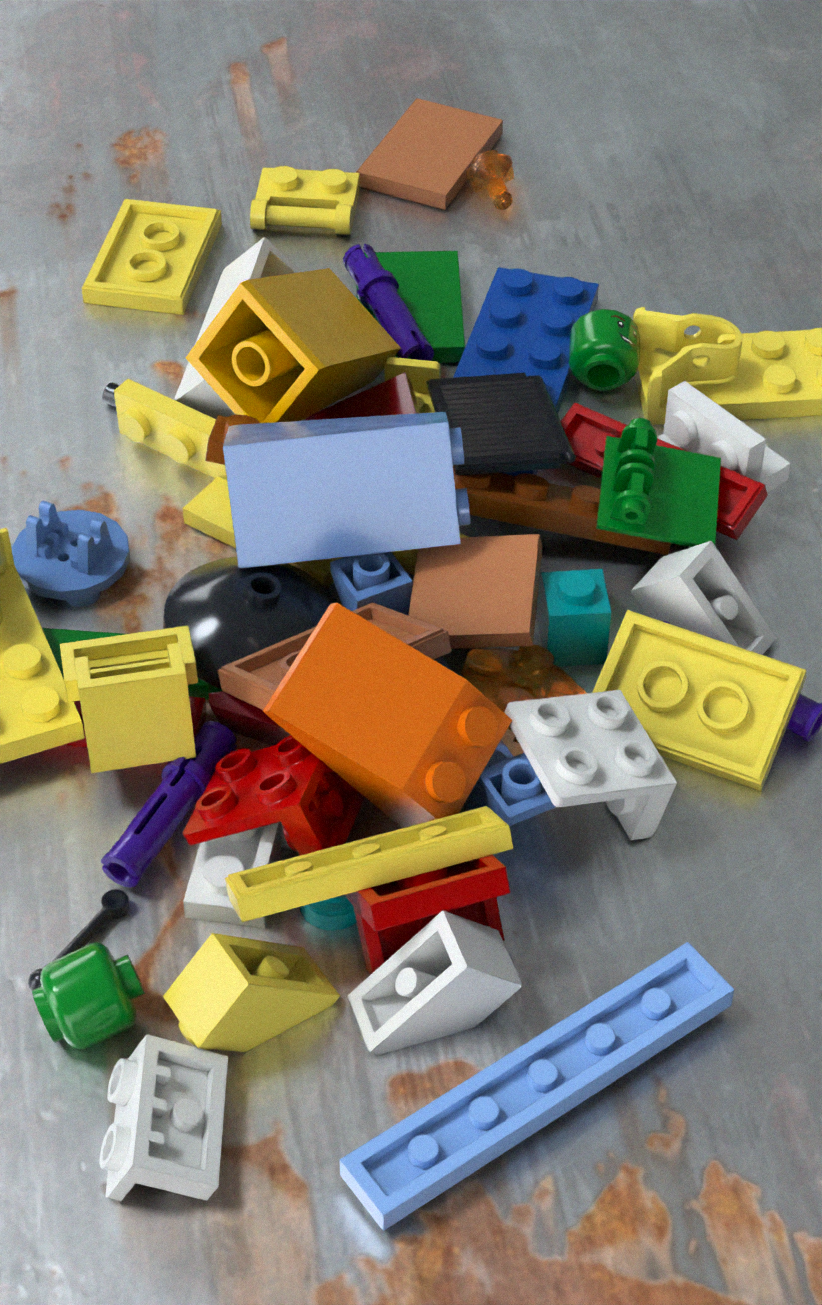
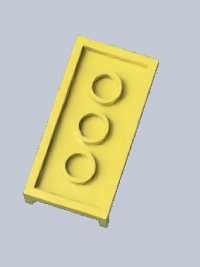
[633,307,822,425]
[0,528,85,764]

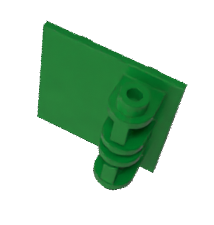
[596,418,721,547]

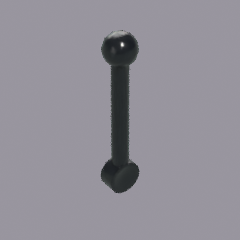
[28,889,129,991]

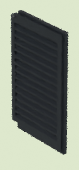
[426,373,576,476]

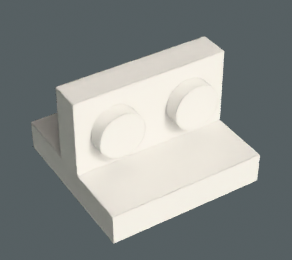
[657,381,791,493]

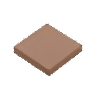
[408,534,543,649]

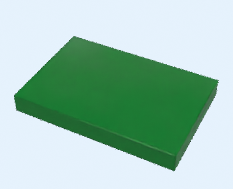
[356,251,465,363]

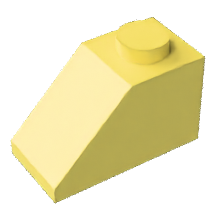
[163,933,340,1052]

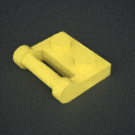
[250,166,360,235]

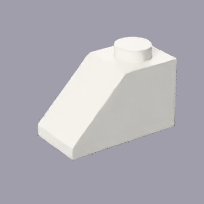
[631,541,777,655]
[348,910,523,1055]

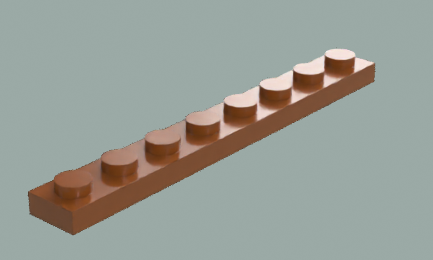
[205,415,671,555]

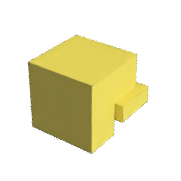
[60,625,198,773]

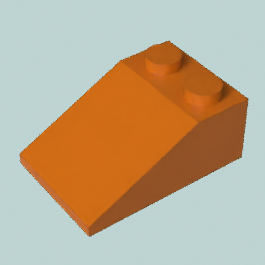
[263,603,512,828]

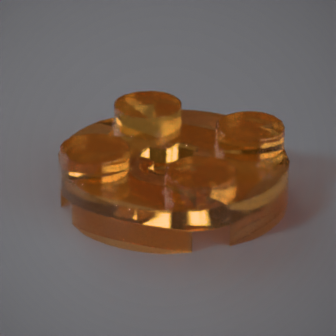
[461,644,586,743]

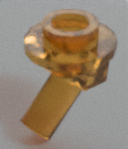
[465,150,514,210]

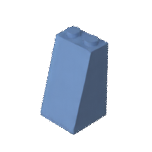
[223,412,470,568]

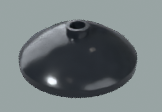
[163,556,339,689]

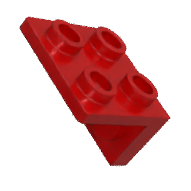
[183,735,364,856]

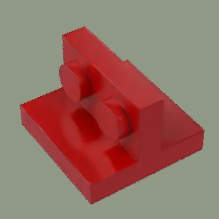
[345,855,511,975]

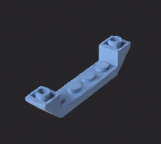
[330,552,556,826]

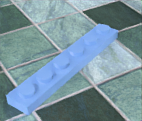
[339,942,735,1231]

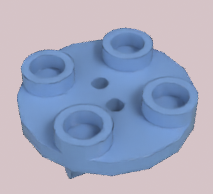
[11,500,130,607]

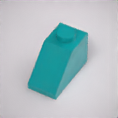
[536,569,612,668]

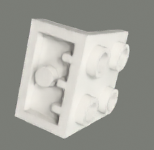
[504,690,677,840]

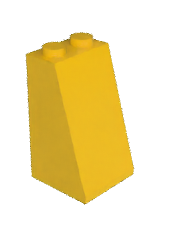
[185,268,401,423]

